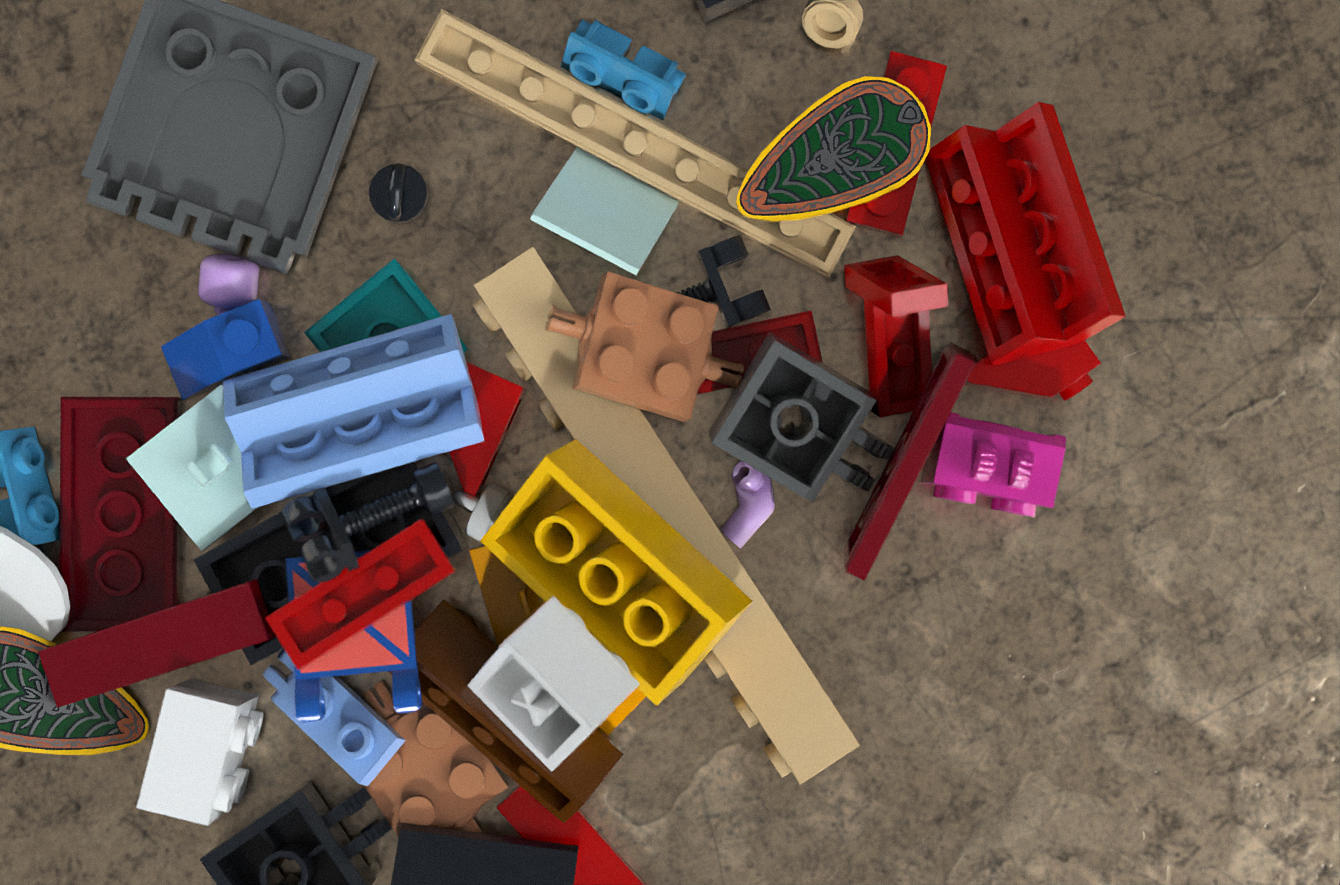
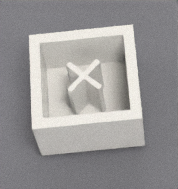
[467,596,640,772]
[137,679,263,826]

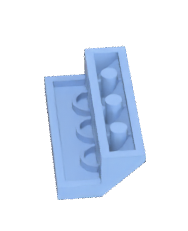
[223,314,485,509]

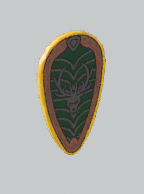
[736,76,931,222]
[0,626,149,755]

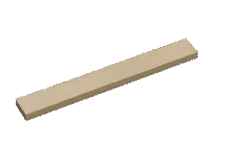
[414,9,856,280]

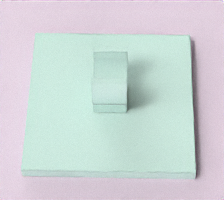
[530,147,680,275]
[126,385,259,552]

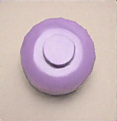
[198,254,260,314]

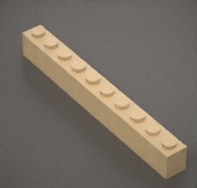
[472,247,860,785]

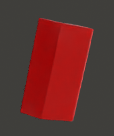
[926,102,1126,365]

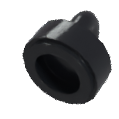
[369,163,429,224]

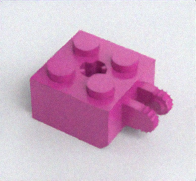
[921,412,1066,517]

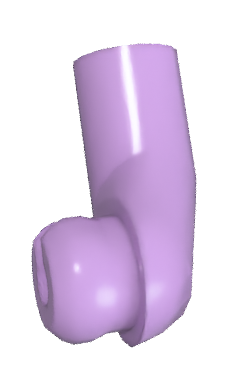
[719,461,775,549]

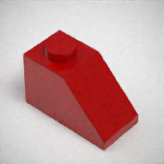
[964,341,1101,401]
[449,362,527,496]

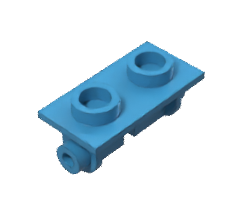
[561,19,686,120]
[0,426,60,546]

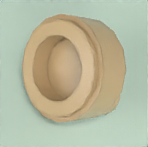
[802,0,863,48]

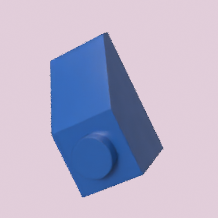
[161,299,293,401]

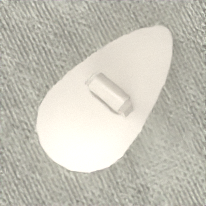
[0,526,71,641]

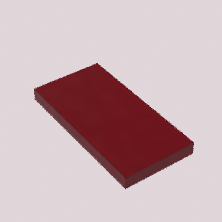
[844,342,976,581]
[59,397,182,632]

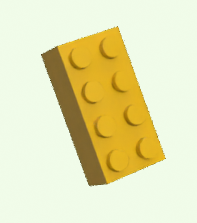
[480,439,753,706]

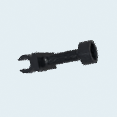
[675,235,771,328]
[282,462,454,582]

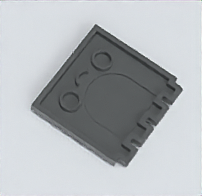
[81,0,378,274]

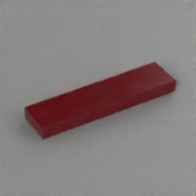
[38,579,276,708]

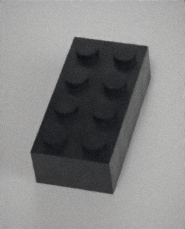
[193,460,469,665]

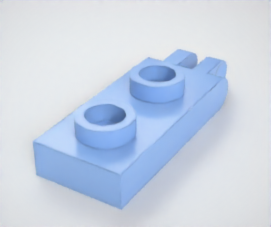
[262,649,406,786]

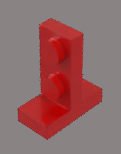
[844,255,948,417]

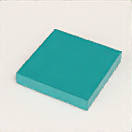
[304,258,470,355]

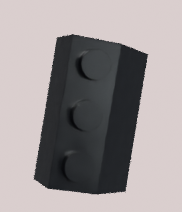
[391,823,579,885]

